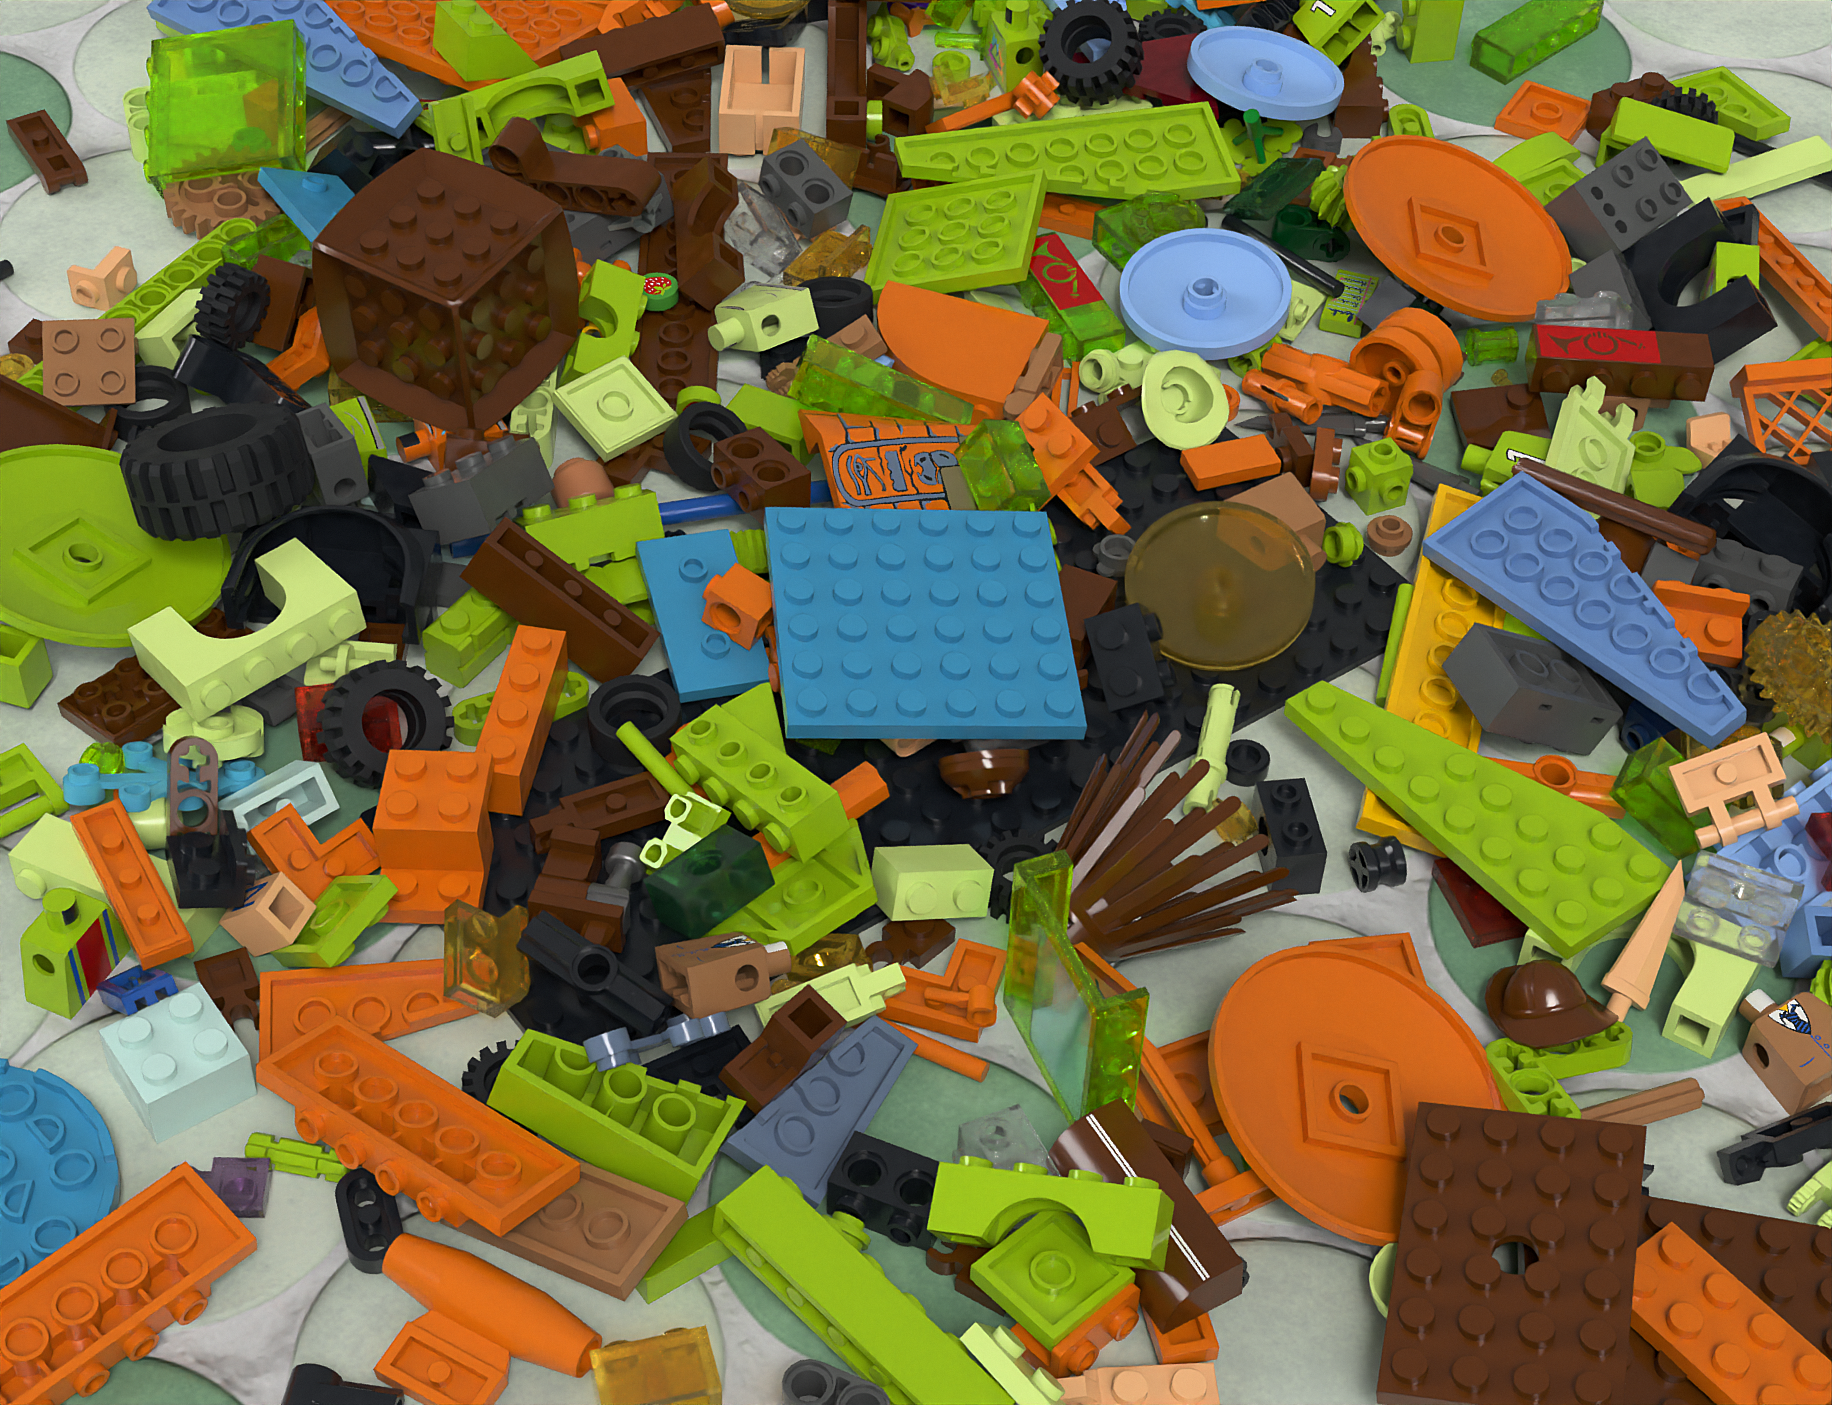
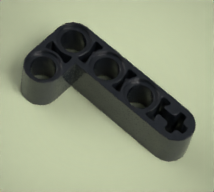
[171,334,312,414]

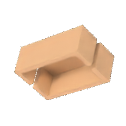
[718,45,805,156]

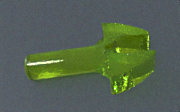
[934,27,988,61]

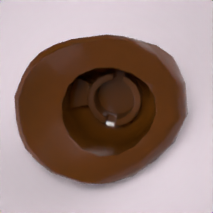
[1485,959,1619,1050]

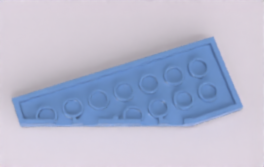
[146,0,423,139]
[1422,471,1747,750]

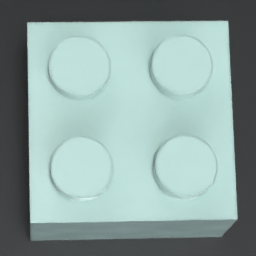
[99,982,257,1144]

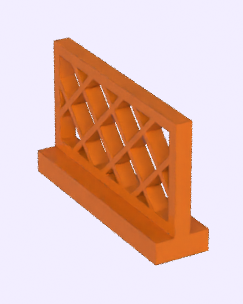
[1729,357,1832,468]

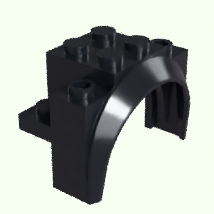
[1667,434,1832,643]
[220,505,443,645]

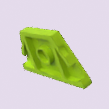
[692,817,879,956]

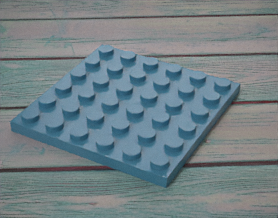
[763,507,1087,739]

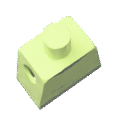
[708,283,819,352]

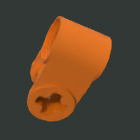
[1382,370,1444,460]

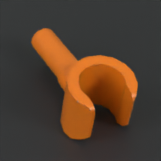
[924,984,997,1028]

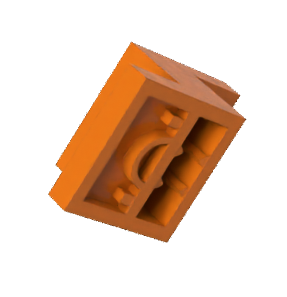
[372,749,494,926]

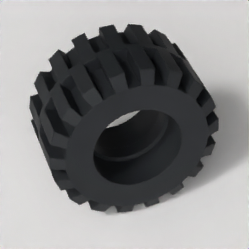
[1038,0,1144,107]
[316,659,454,789]

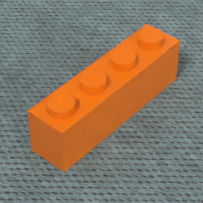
[475,624,568,816]

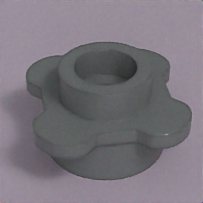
[1092,534,1142,577]

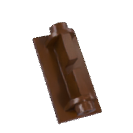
[831,142,912,199]

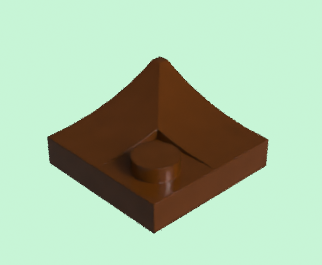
[1450,383,1552,451]

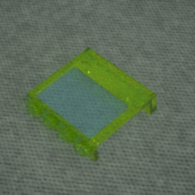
[1003,849,1150,1125]

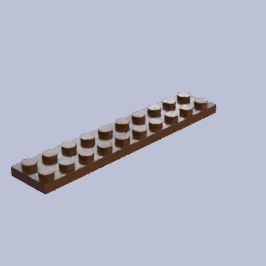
[630,152,728,430]

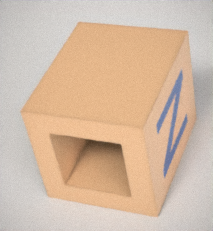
[218,871,317,957]

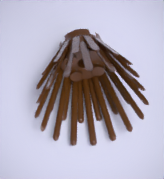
[1026,709,1299,962]

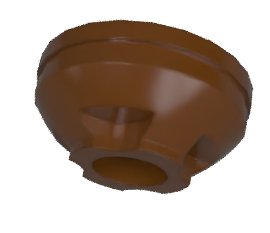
[938,749,1030,800]

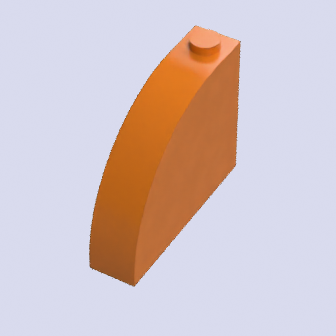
[877,280,1049,437]

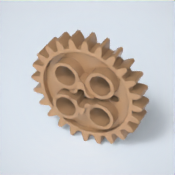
[163,147,291,240]

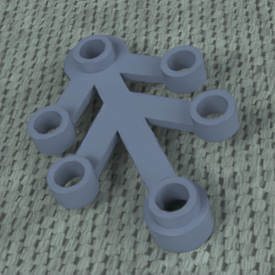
[583,1011,731,1073]

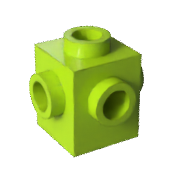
[1344,437,1413,516]

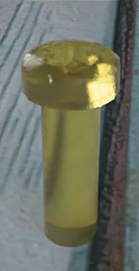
[1491,369,1513,386]

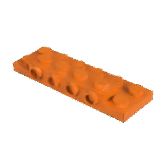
[256,1015,581,1237]
[0,1161,257,1405]

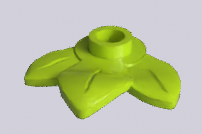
[1624,431,1702,492]

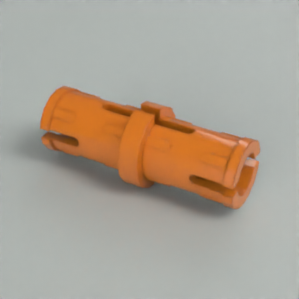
[1242,368,1323,425]

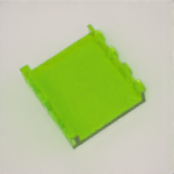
[143,19,306,199]

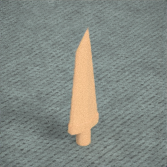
[1600,859,1685,1022]

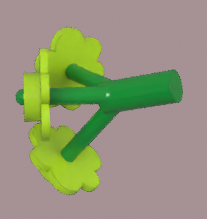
[1220,109,1303,179]

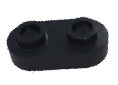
[335,1168,404,1274]

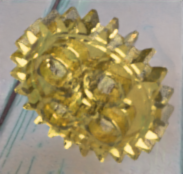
[1744,609,1832,745]

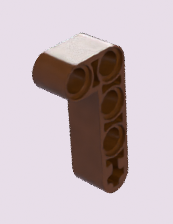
[488,117,662,217]

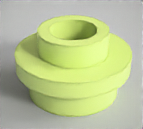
[1079,349,1120,393]

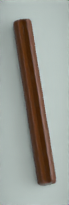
[1511,457,1717,555]

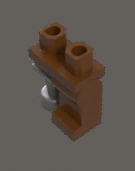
[528,823,647,953]

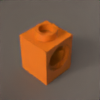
[701,562,774,651]

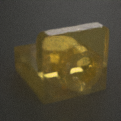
[786,933,874,986]

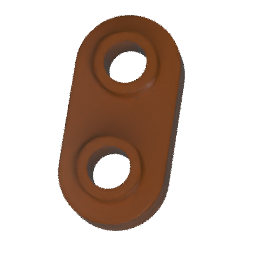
[1309,427,1343,502]

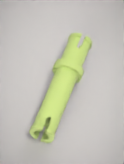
[1183,684,1241,815]

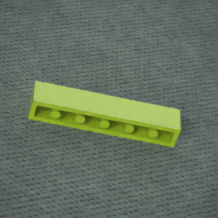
[712,1164,1016,1405]

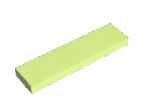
[1679,135,1832,209]

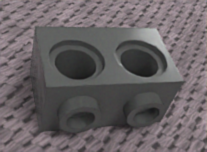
[758,138,853,240]

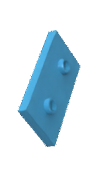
[257,167,355,243]
[635,529,770,703]

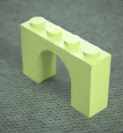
[127,537,367,723]
[1517,904,1770,1059]

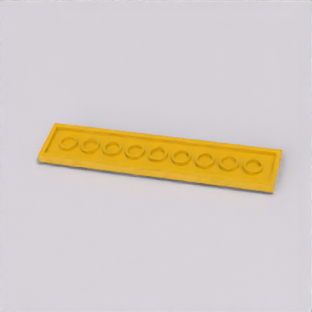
[1356,483,1506,860]

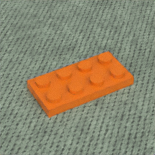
[1630,1222,1832,1405]

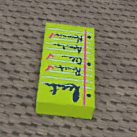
[1319,269,1379,338]

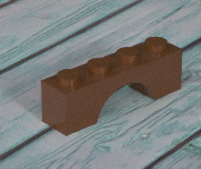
[673,155,745,311]

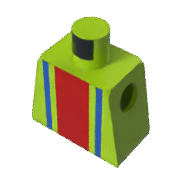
[20,887,131,1020]

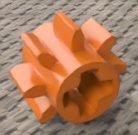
[1012,70,1061,120]

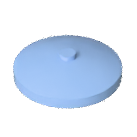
[1187,26,1344,121]
[1119,228,1292,360]

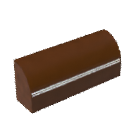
[1045,1097,1243,1335]

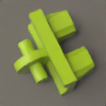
[639,791,731,895]

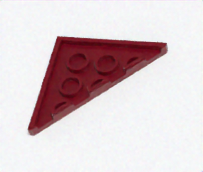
[1072,33,1219,120]

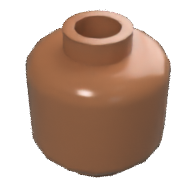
[550,457,614,508]

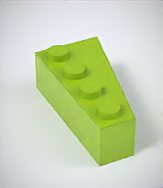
[486,1028,747,1207]

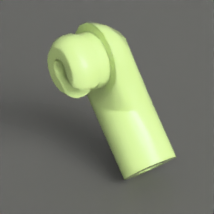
[1370,11,1403,57]

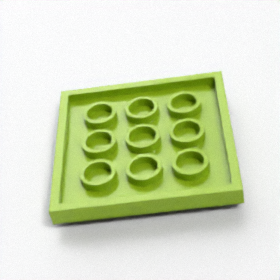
[864,168,1048,305]

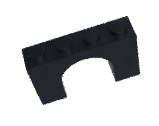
[1622,197,1778,365]

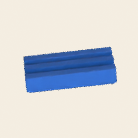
[96,964,179,1016]

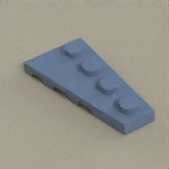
[719,1015,918,1209]

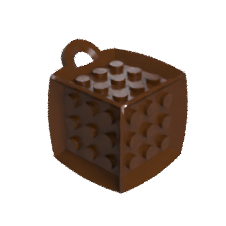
[312,147,579,433]

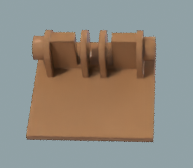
[42,318,139,407]

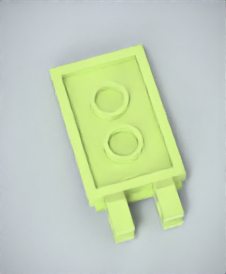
[1545,376,1636,520]

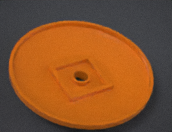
[1343,135,1572,323]
[1208,945,1508,1247]

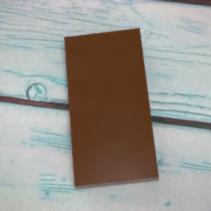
[57,607,255,756]

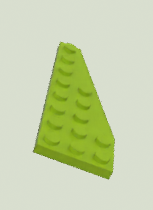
[894,101,1241,203]
[1284,680,1673,960]

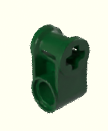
[1270,204,1350,263]

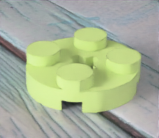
[163,704,264,769]

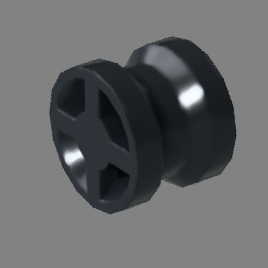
[1349,835,1407,893]

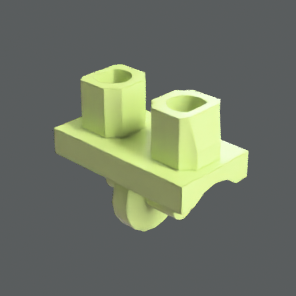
[304,640,397,688]

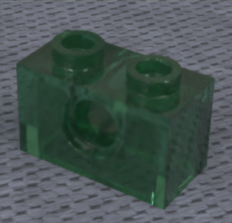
[644,824,775,940]

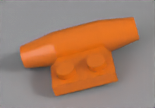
[373,1233,602,1405]

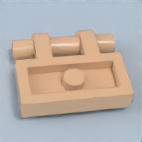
[1668,732,1800,849]

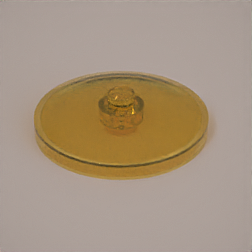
[1125,501,1315,671]

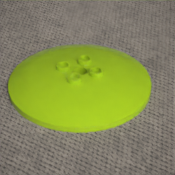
[0,444,231,648]

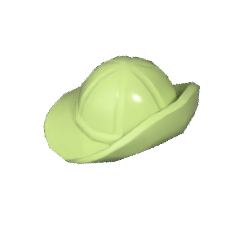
[1142,350,1229,450]

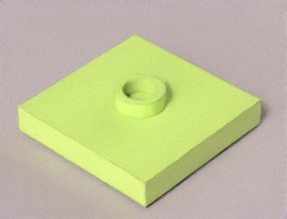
[551,355,678,462]

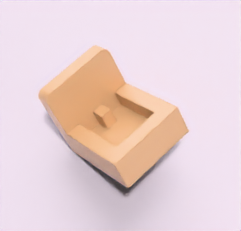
[67,246,137,312]
[1686,412,1733,469]

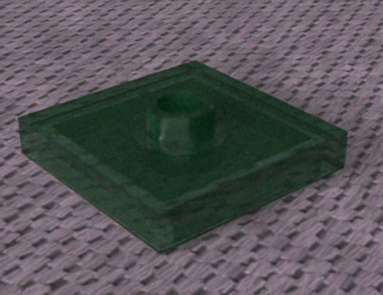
[1222,158,1327,221]

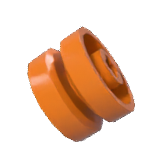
[1349,307,1463,418]

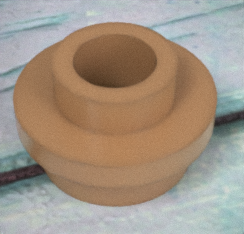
[1366,515,1413,557]

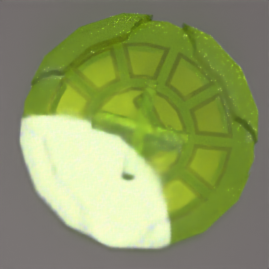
[1122,191,1206,248]

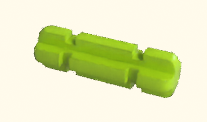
[244,1132,354,1183]

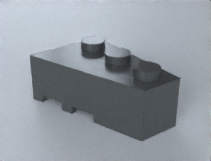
[408,434,555,545]

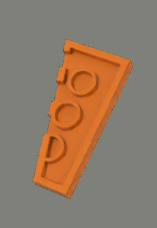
[259,956,479,1062]

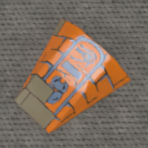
[797,409,1003,511]

